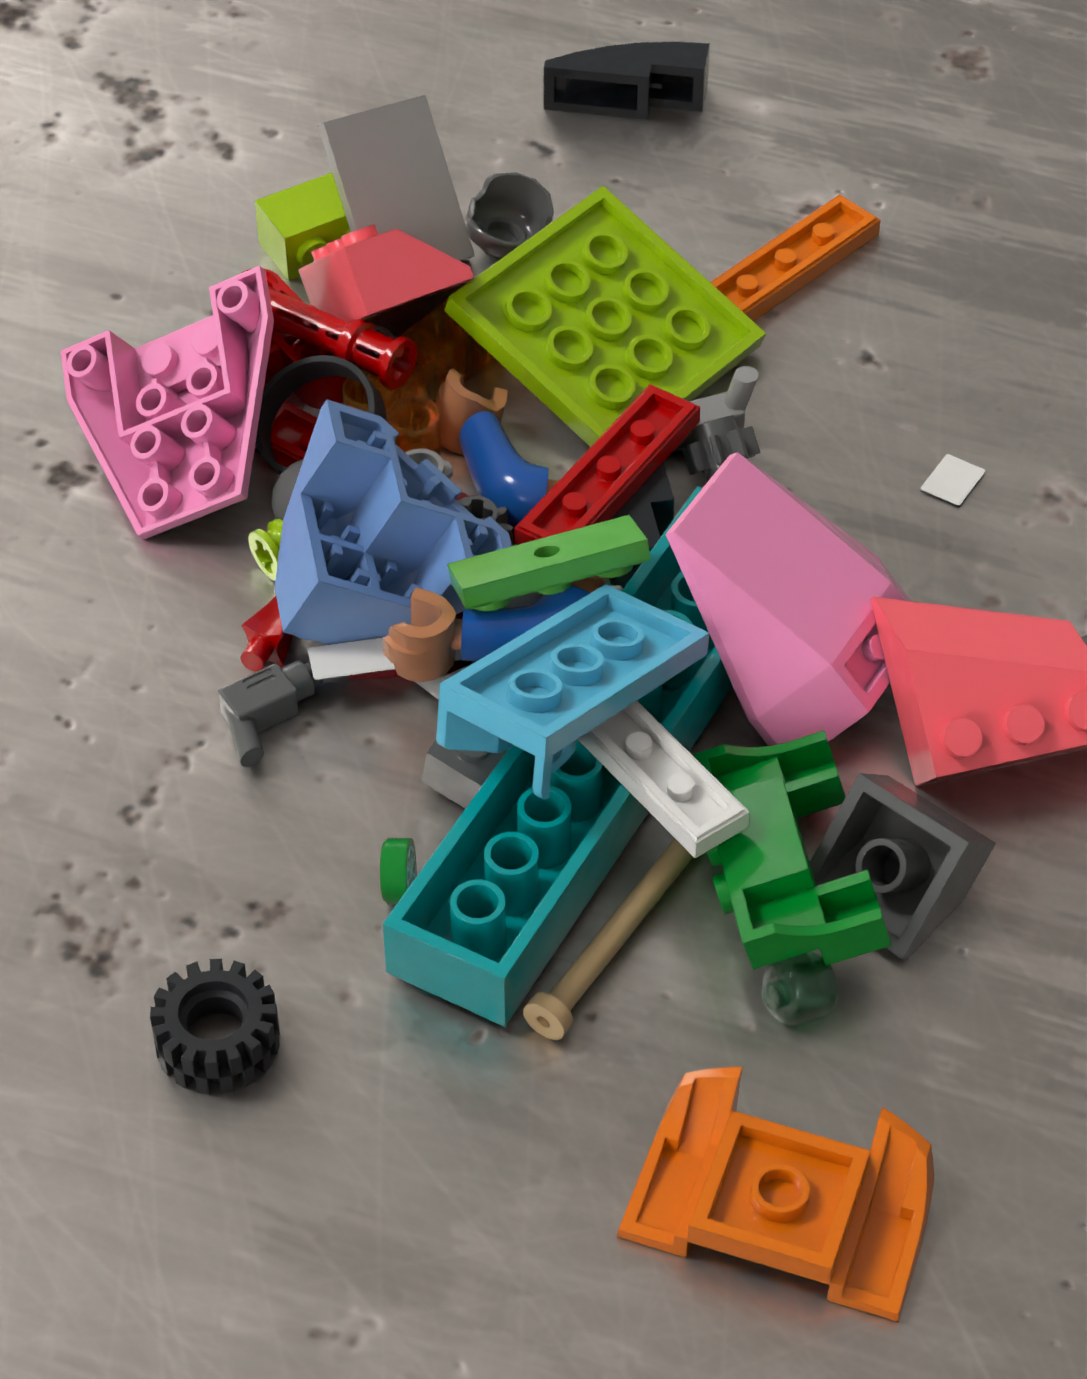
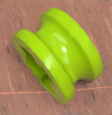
[248,518,283,581]

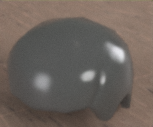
[465,172,554,259]

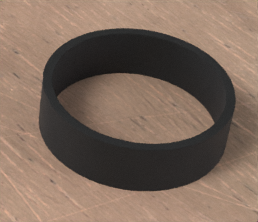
[255,355,387,476]

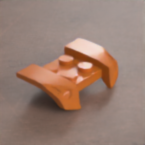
[616,1067,935,1322]

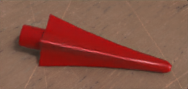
[240,596,293,672]

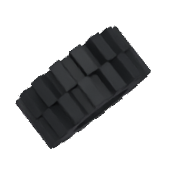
[150,959,280,1094]

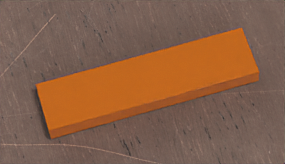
[710,194,881,322]

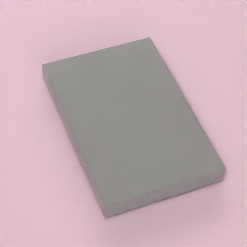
[318,95,475,261]

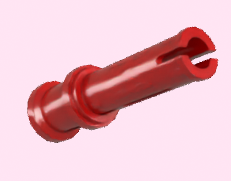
[268,286,417,390]

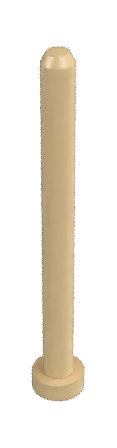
[523,838,693,1040]

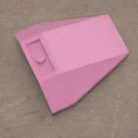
[60,266,274,539]
[665,452,912,746]

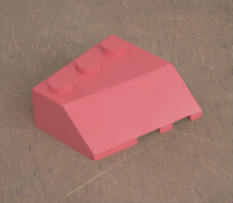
[298,224,474,322]
[870,597,1087,786]

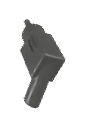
[218,660,324,767]

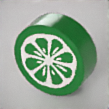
[380,838,417,905]

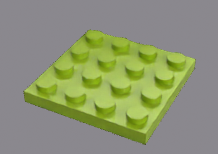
[444,186,766,447]

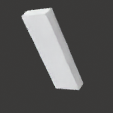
[578,701,750,858]

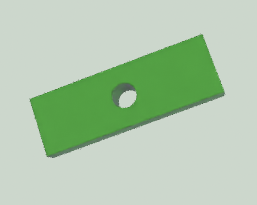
[447,515,651,611]

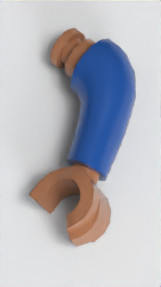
[433,369,558,528]
[383,575,611,682]

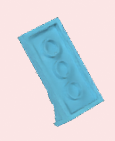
[436,584,710,800]

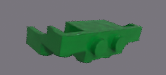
[693,730,892,970]

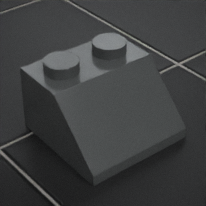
[810,773,996,959]

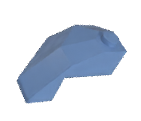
[275,399,512,645]

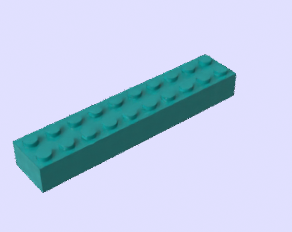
[382,486,733,1027]

